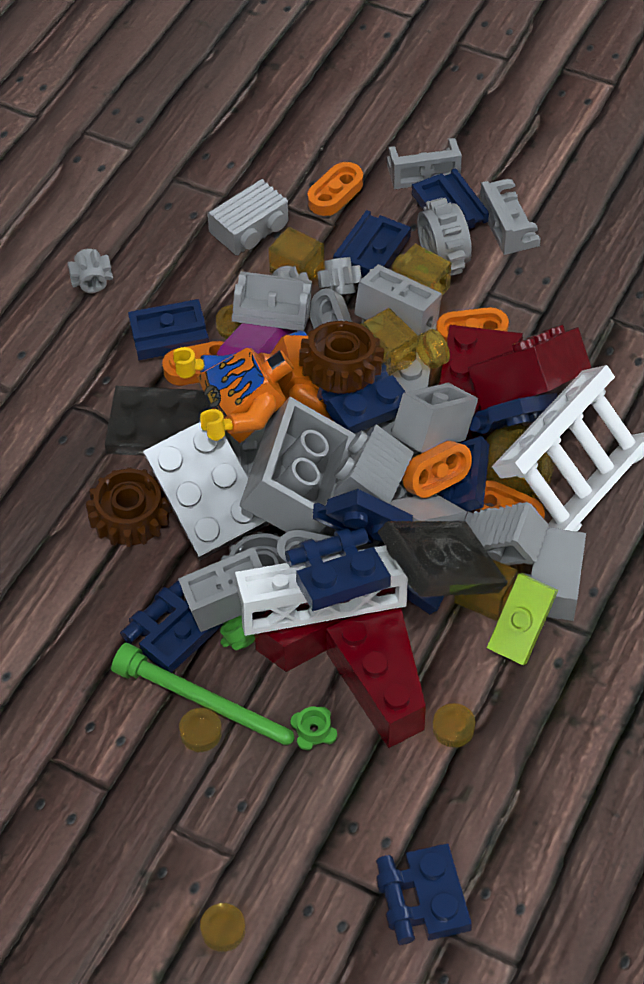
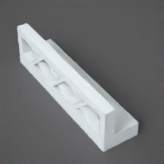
[235,543,408,636]

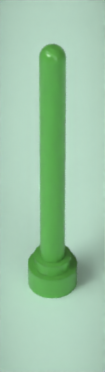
[111,642,295,745]

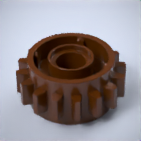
[299,321,384,393]
[86,467,172,547]

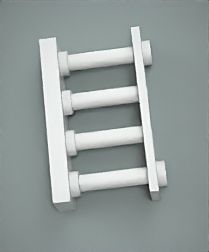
[492,365,644,531]

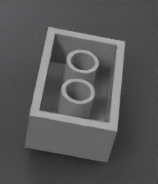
[239,397,356,534]
[143,422,269,561]

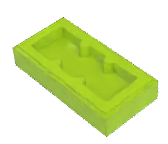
[487,573,559,665]

